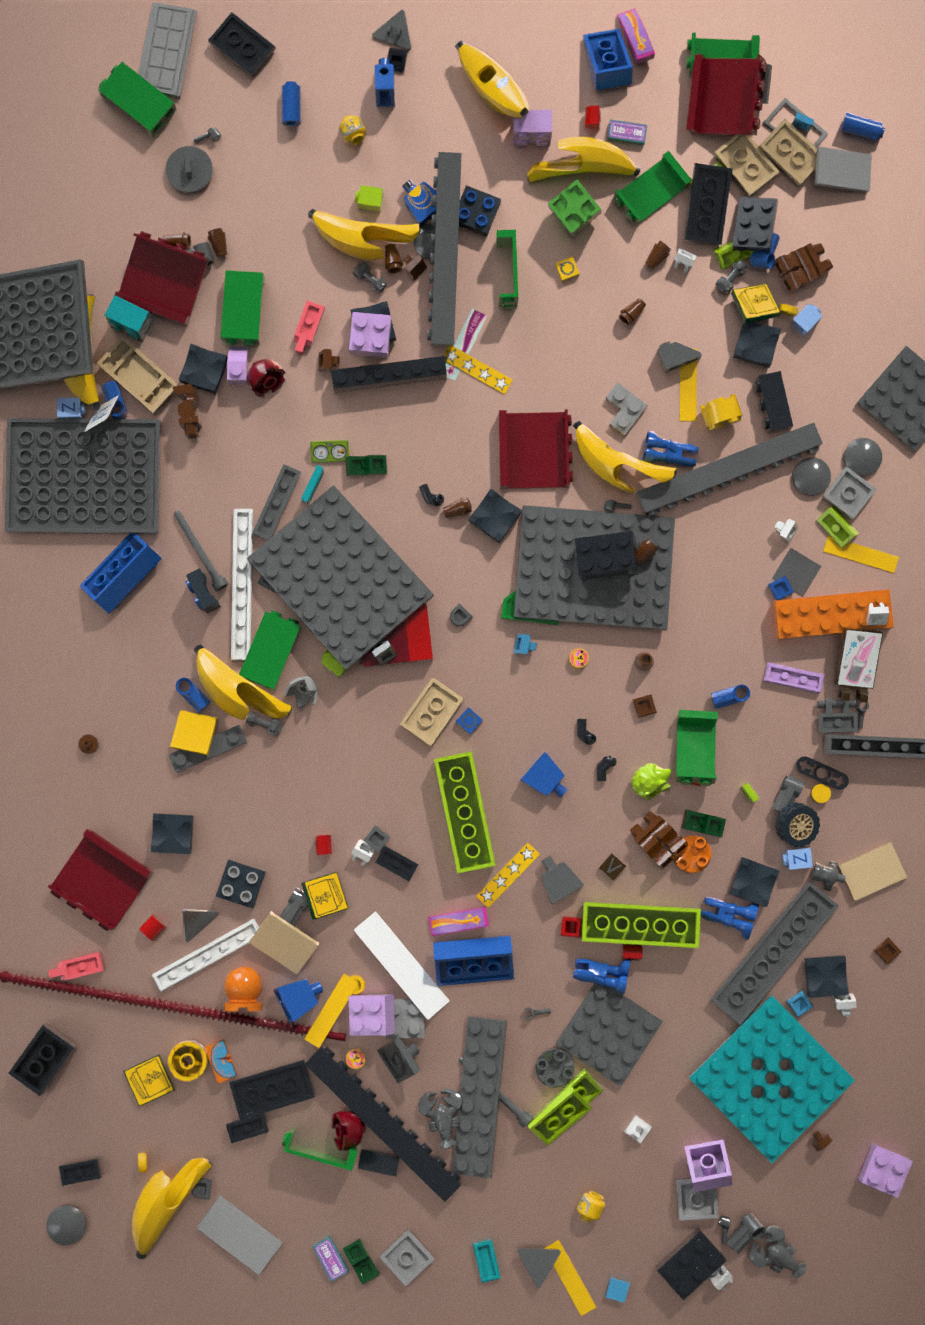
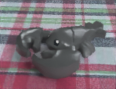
[418,1089,463,1149]
[749,1225,806,1278]

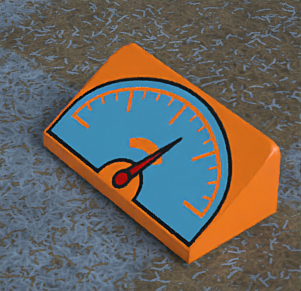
[205,1039,238,1084]

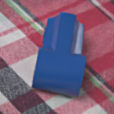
[750,232,780,269]
[101,381,128,419]
[176,677,211,713]
[711,684,750,709]

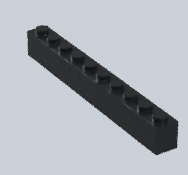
[305,1046,461,1202]

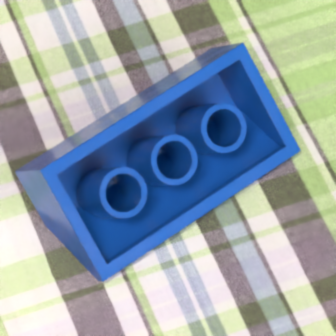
[79,533,162,614]
[433,936,514,986]

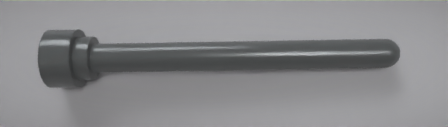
[174,510,229,592]
[459,1057,534,1128]

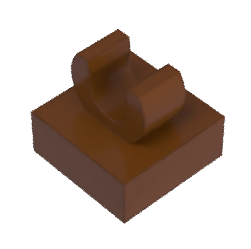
[403,254,427,281]
[318,349,340,372]

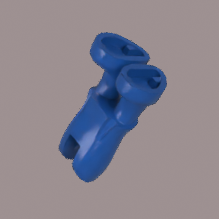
[642,430,699,467]
[701,897,759,940]
[573,959,631,994]

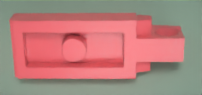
[294,301,325,355]
[48,952,104,980]

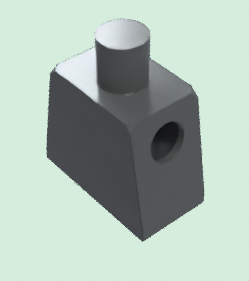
[540,855,584,904]

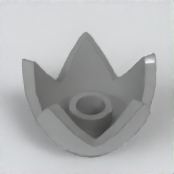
[283,676,318,709]

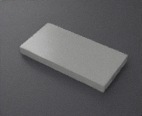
[196,1195,283,1275]

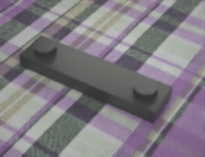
[252,464,301,541]
[169,725,247,773]

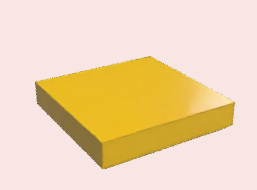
[170,710,218,756]

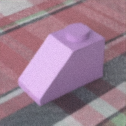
[227,347,248,385]

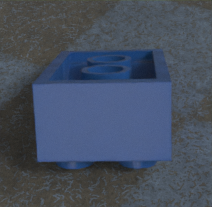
[583,28,633,90]

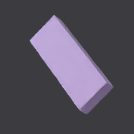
[764,662,824,694]

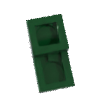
[345,455,387,476]
[681,810,726,838]
[343,1239,380,1285]

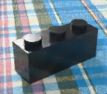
[754,371,793,434]

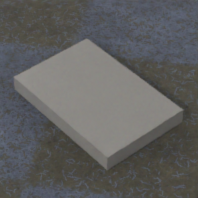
[815,146,872,193]

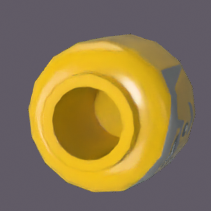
[339,115,367,145]
[577,1191,606,1222]

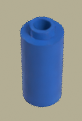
[282,81,301,126]
[841,112,885,141]

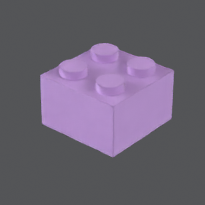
[513,110,552,146]
[349,312,392,358]
[349,994,395,1036]
[685,1140,732,1192]
[858,1143,913,1198]

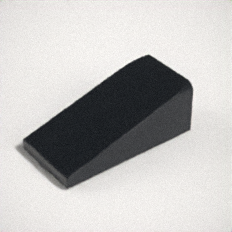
[358,1149,399,1176]

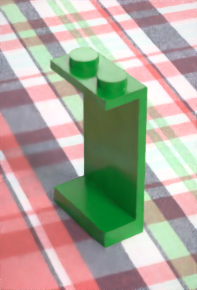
[686,33,760,76]
[98,61,177,137]
[614,151,692,225]
[496,229,519,309]
[220,270,265,346]
[239,610,302,691]
[676,710,718,786]
[282,1128,359,1171]

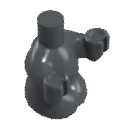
[812,861,846,891]

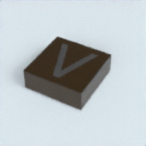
[599,853,626,881]

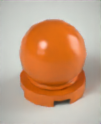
[223,966,263,1011]

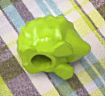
[631,763,671,801]

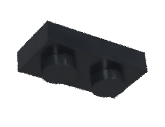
[375,846,419,881]
[226,1113,269,1143]
[59,1158,102,1186]

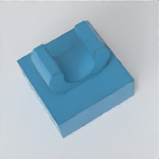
[513,634,537,655]

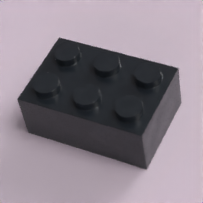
[575,531,639,580]
[8,1023,78,1096]
[655,1227,727,1301]

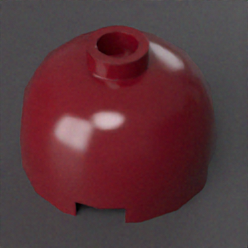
[247,359,286,397]
[331,1111,366,1151]

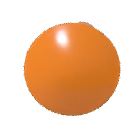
[673,836,712,873]

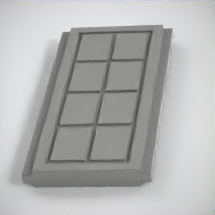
[139,3,197,98]

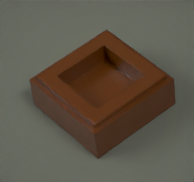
[633,694,657,718]
[874,937,902,965]

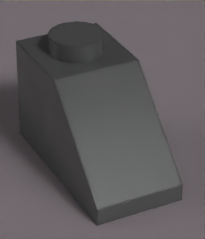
[656,341,702,373]

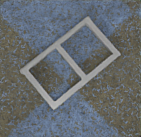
[763,98,828,147]

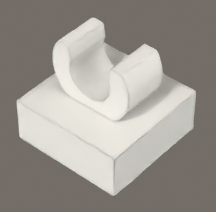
[674,248,696,273]
[775,519,798,543]
[866,603,889,625]
[351,839,376,866]
[833,993,856,1017]
[624,1115,652,1143]
[709,1265,733,1290]

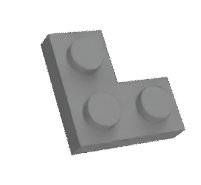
[606,383,648,436]

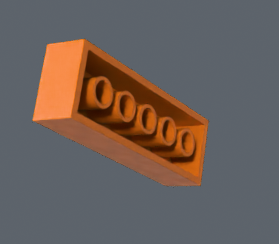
[772,589,894,641]

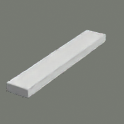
[152,918,259,992]

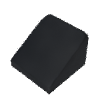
[388,48,409,72]

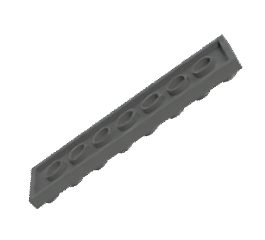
[710,881,839,1025]
[453,1016,507,1178]

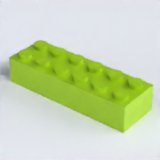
[434,751,496,874]
[581,902,701,948]

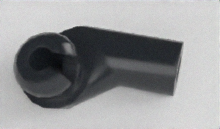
[419,484,444,506]
[577,719,597,745]
[597,755,617,781]

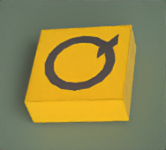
[555,256,580,282]

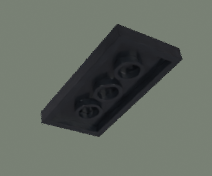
[683,163,733,245]
[229,1059,315,1120]

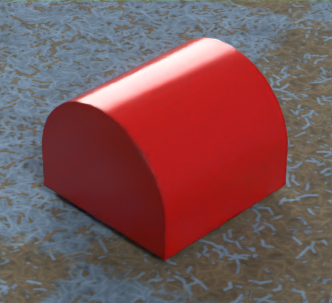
[585,105,601,130]
[315,835,332,855]
[139,914,167,941]
[561,916,582,938]
[621,944,643,961]

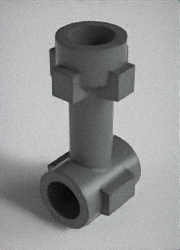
[715,260,747,294]
[353,261,387,293]
[245,712,283,736]

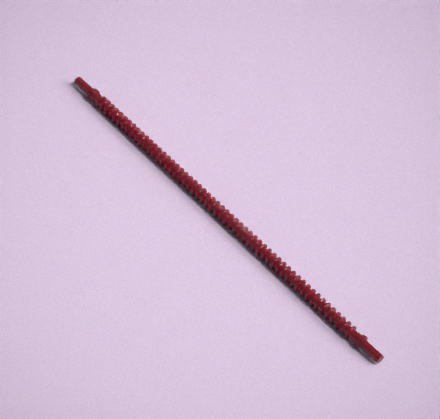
[0,971,346,1041]

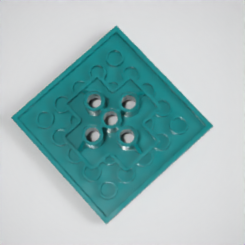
[688,995,855,1163]

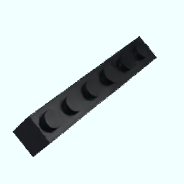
[331,356,447,393]

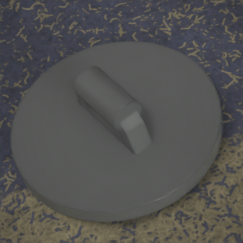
[166,146,213,193]

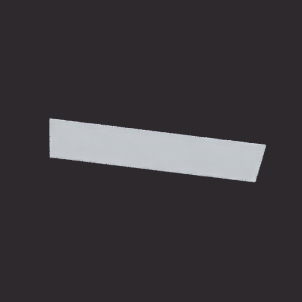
[354,911,449,1020]

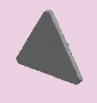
[372,10,411,50]
[182,909,218,942]
[517,1248,561,1288]

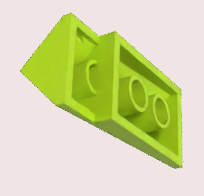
[528,1067,604,1145]

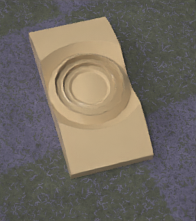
[97,336,179,414]

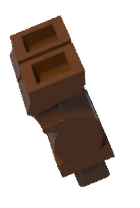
[774,243,833,295]
[172,384,202,439]
[630,811,689,871]

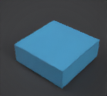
[792,112,814,131]
[786,990,814,1017]
[605,1277,630,1303]

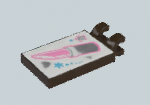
[835,627,883,703]

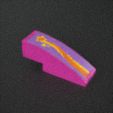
[617,9,655,65]
[428,907,489,936]

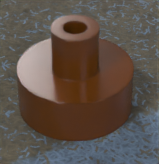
[78,734,99,754]
[812,1131,832,1152]

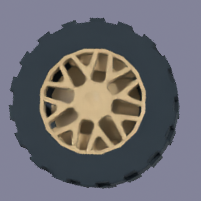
[775,802,820,847]

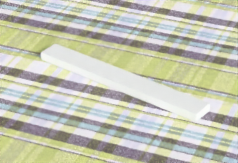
[231,509,253,661]

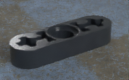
[795,756,849,790]

